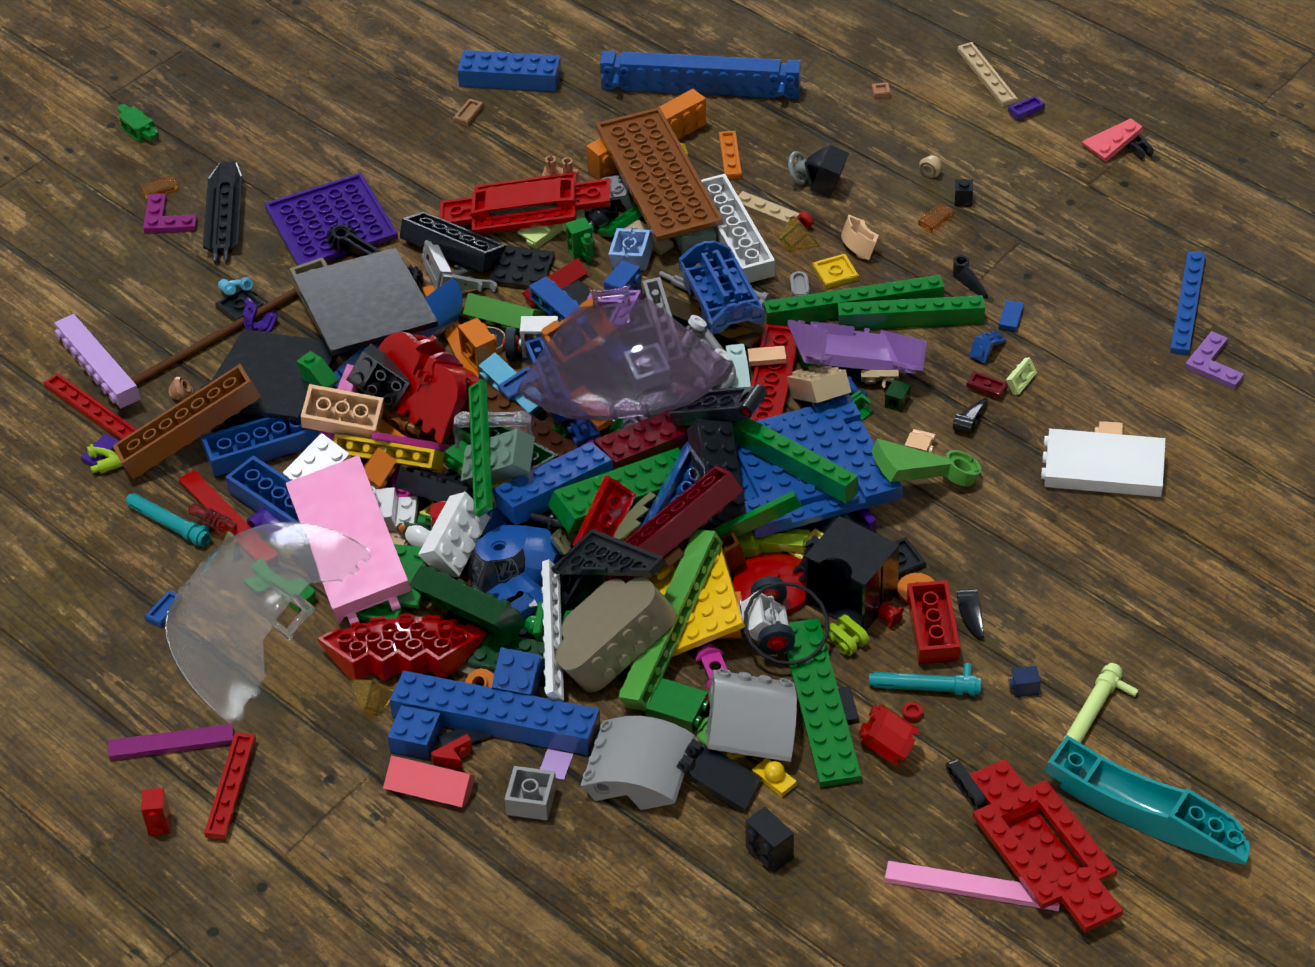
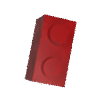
[141,788,171,835]

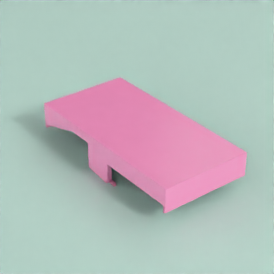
[286,455,412,627]

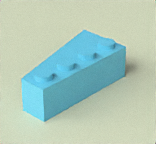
[478,353,546,417]

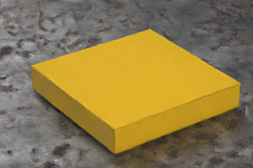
[812,254,859,289]

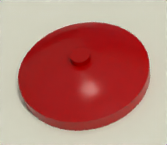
[733,552,805,615]

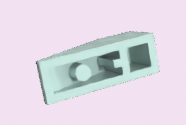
[726,344,751,388]

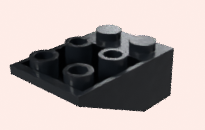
[346,344,411,411]

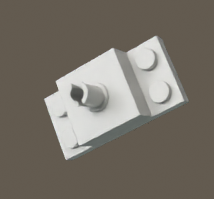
[371,486,419,532]

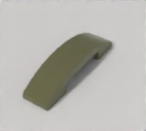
[549,528,578,555]

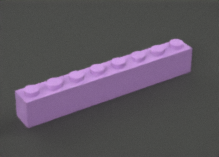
[54,314,140,409]

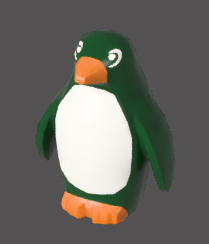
[396,521,432,547]

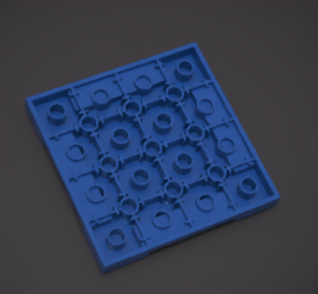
[735,393,903,538]

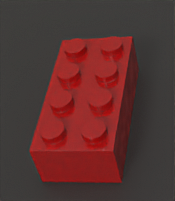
[906,580,960,664]

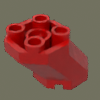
[858,703,919,767]

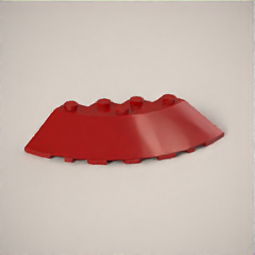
[317,614,487,682]

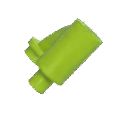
[87,444,123,474]

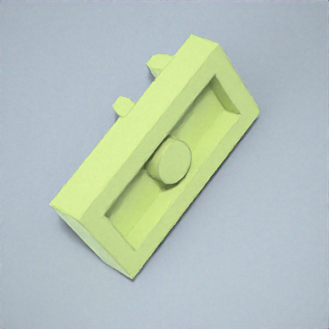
[1006,357,1037,395]

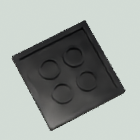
[490,245,555,290]

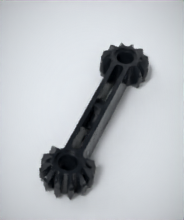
[327,223,424,289]

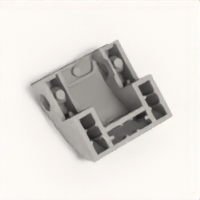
[706,669,797,762]
[580,716,696,810]

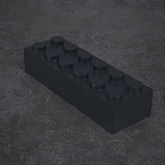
[687,419,746,530]

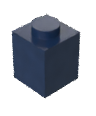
[1008,666,1041,697]

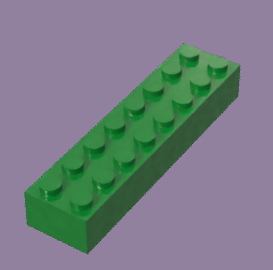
[548,448,680,534]

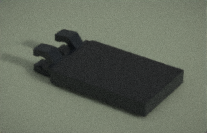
[676,739,762,813]

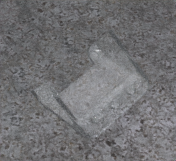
[454,411,535,448]

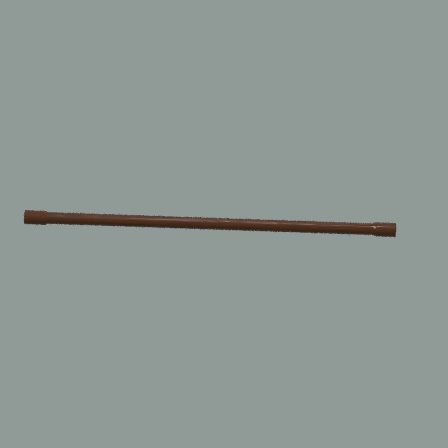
[131,256,353,386]

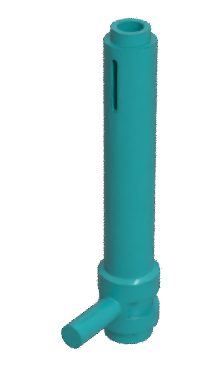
[126,493,219,547]
[869,663,981,696]

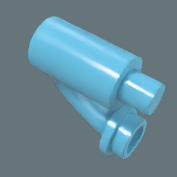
[218,277,253,295]

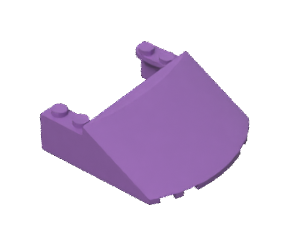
[787,320,927,374]

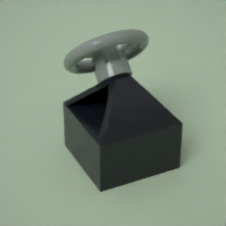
[788,145,849,198]

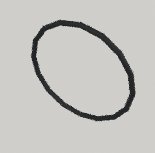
[744,582,829,665]

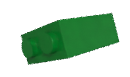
[646,678,710,734]

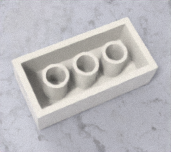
[418,492,490,577]

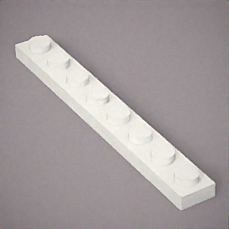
[541,559,564,702]

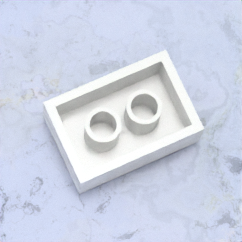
[283,433,351,481]

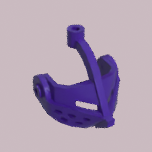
[243,298,278,333]

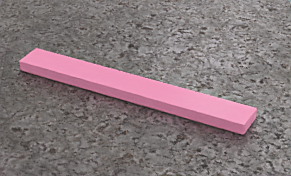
[885,861,1060,911]

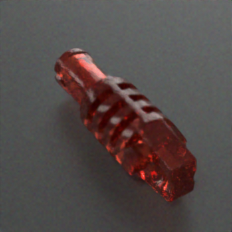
[188,503,238,535]

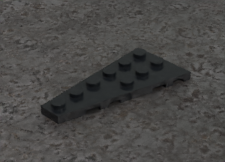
[551,529,666,577]

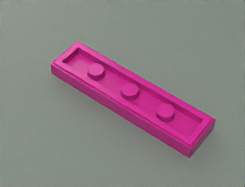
[372,432,449,452]

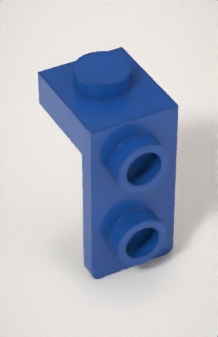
[969,331,1006,363]

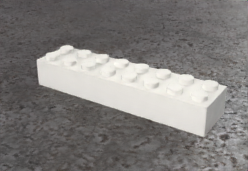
[701,174,775,283]

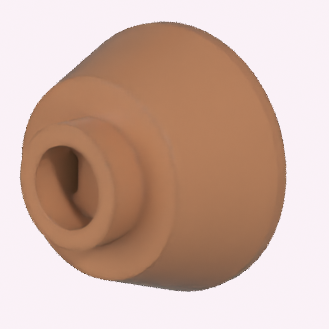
[169,377,193,401]

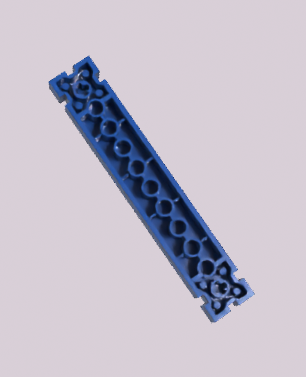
[600,51,801,99]

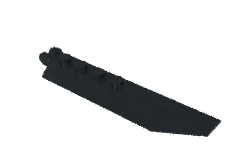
[203,161,242,263]

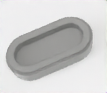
[790,271,810,297]

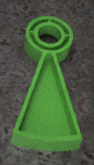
[871,438,981,487]

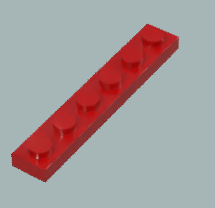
[204,732,256,840]

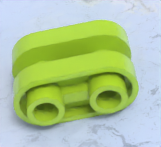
[824,615,870,656]

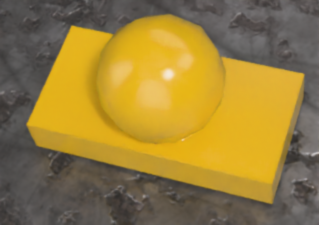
[752,758,797,797]

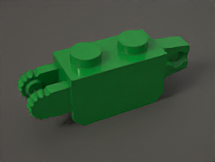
[117,104,159,142]

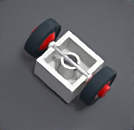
[503,316,574,360]
[741,576,795,655]

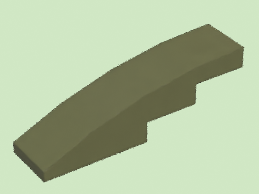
[614,492,656,541]

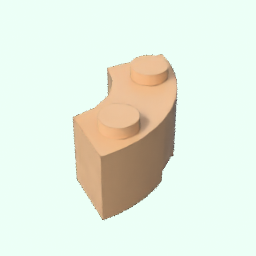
[841,215,879,260]

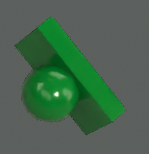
[524,602,544,641]

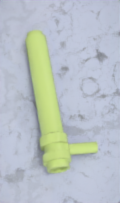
[1063,663,1138,743]

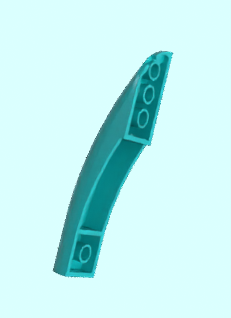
[1043,735,1250,865]

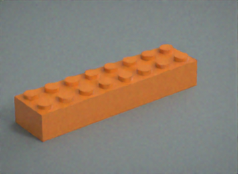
[586,89,707,180]

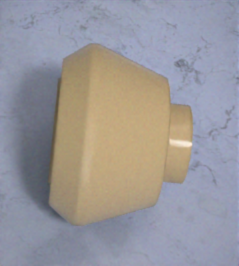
[919,155,942,178]

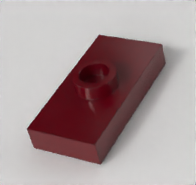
[966,371,1008,399]

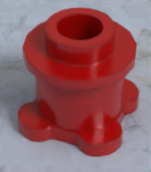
[878,601,904,629]

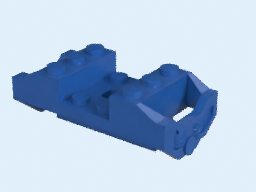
[679,240,765,334]

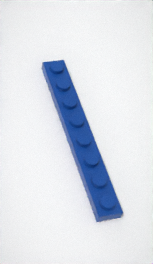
[1170,251,1206,356]

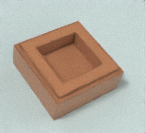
[872,83,891,99]

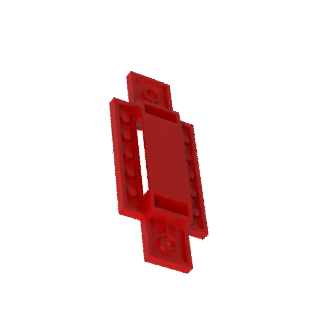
[439,172,611,235]
[969,759,1123,933]

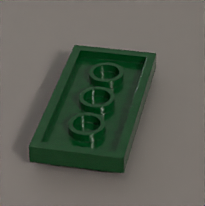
[468,629,546,682]

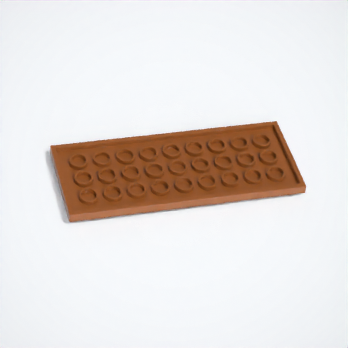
[596,107,723,242]

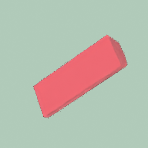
[383,755,475,807]

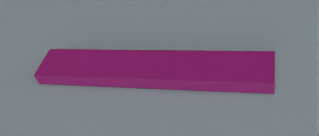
[108,724,234,761]

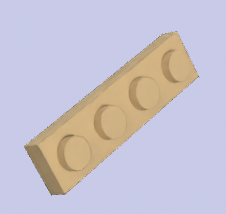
[738,191,800,229]

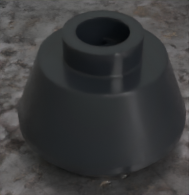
[588,208,610,230]

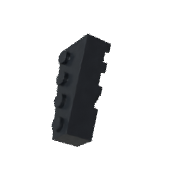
[395,465,474,503]

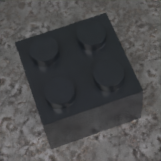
[745,807,794,873]

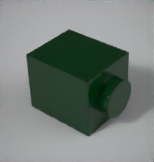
[885,379,911,412]

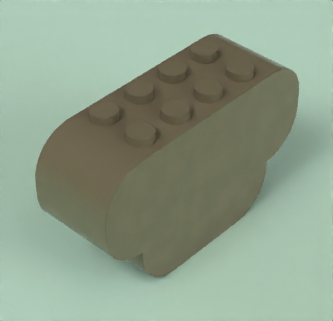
[555,577,676,693]

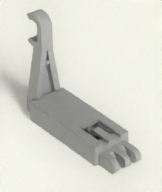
[421,240,497,292]

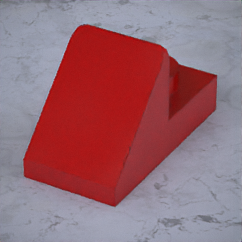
[431,734,473,772]

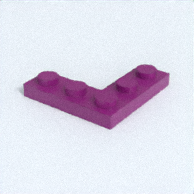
[143,194,197,234]

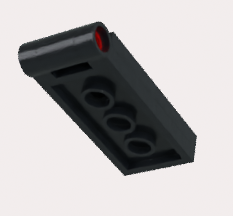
[669,384,767,427]

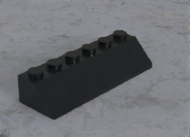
[400,211,506,273]

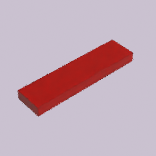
[522,258,588,308]

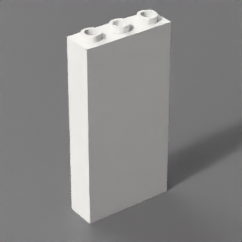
[1041,428,1166,497]

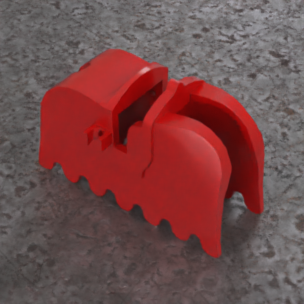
[378,331,480,443]

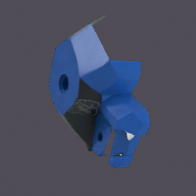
[466,525,559,617]

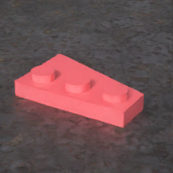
[1082,118,1144,162]

